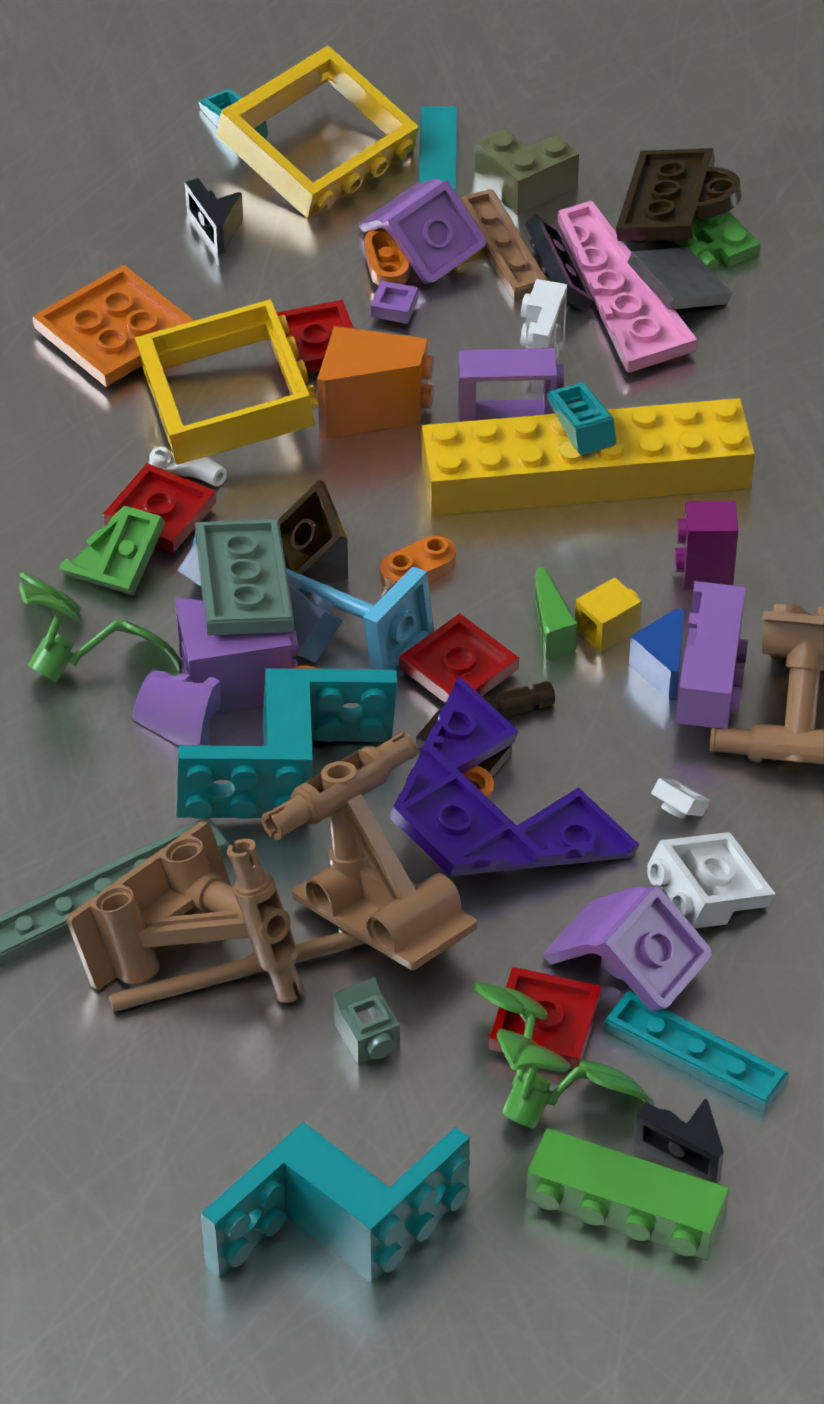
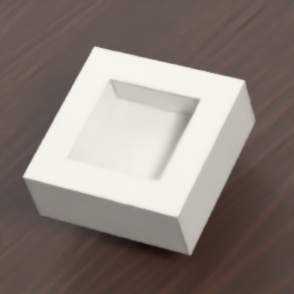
[651,778,711,819]

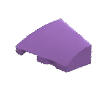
[133,670,221,745]

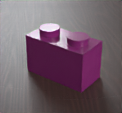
[674,501,739,589]

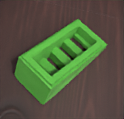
[535,567,577,660]

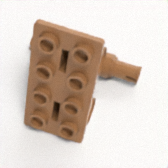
[710,604,824,764]
[262,731,478,970]
[66,821,305,1003]

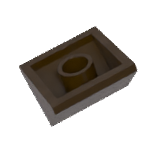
[279,480,348,585]

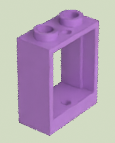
[458,348,564,422]

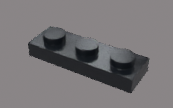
[525,214,595,312]

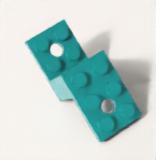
[176,668,397,819]
[201,1122,470,1283]

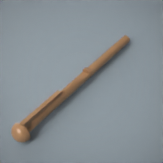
[109,928,367,1012]

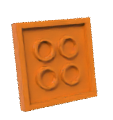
[33,264,194,387]

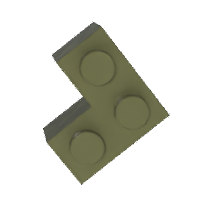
[475,128,579,216]

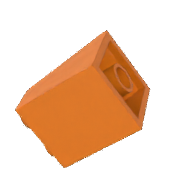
[317,326,434,439]

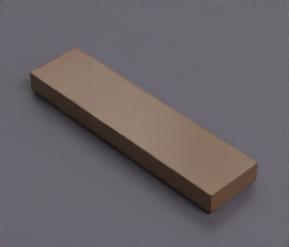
[459,189,549,301]

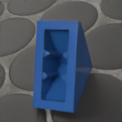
[629,609,684,700]

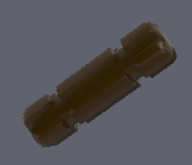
[482,681,555,717]

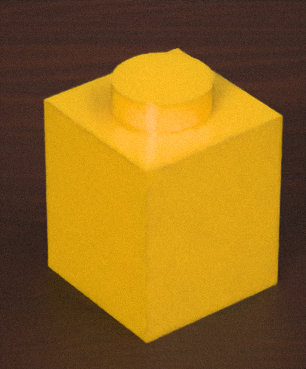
[575,577,642,652]

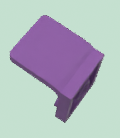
[358,179,486,284]
[543,884,712,1012]

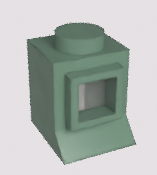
[333,977,400,1065]

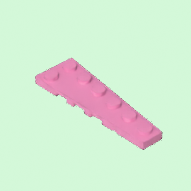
[558,200,697,373]

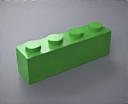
[526,1128,729,1260]

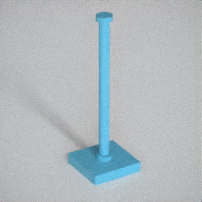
[192,537,434,672]

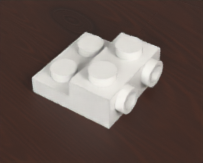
[520,279,567,393]
[647,832,775,929]

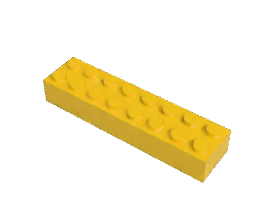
[422,398,755,516]

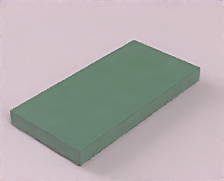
[195,519,294,636]

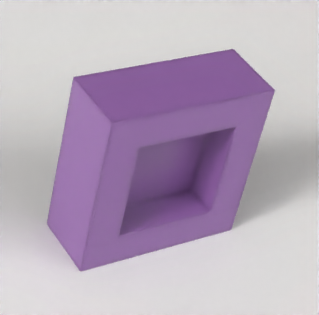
[370,281,418,324]

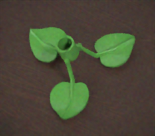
[18,572,182,683]
[472,982,654,1128]

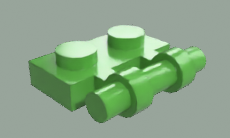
[675,211,761,271]

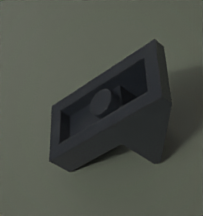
[185,178,243,255]
[634,1099,724,1184]

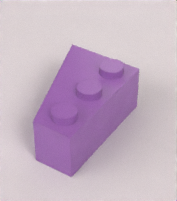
[676,581,748,729]

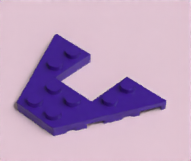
[390,676,640,876]

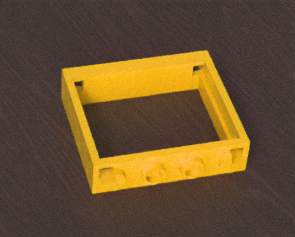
[217,45,419,219]
[135,299,319,465]

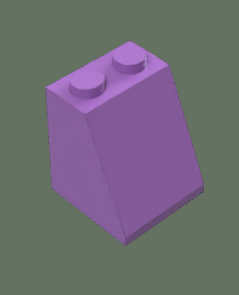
[175,597,299,715]

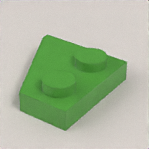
[59,505,166,596]

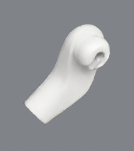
[148,447,227,487]

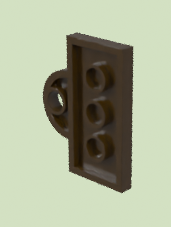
[616,148,742,243]

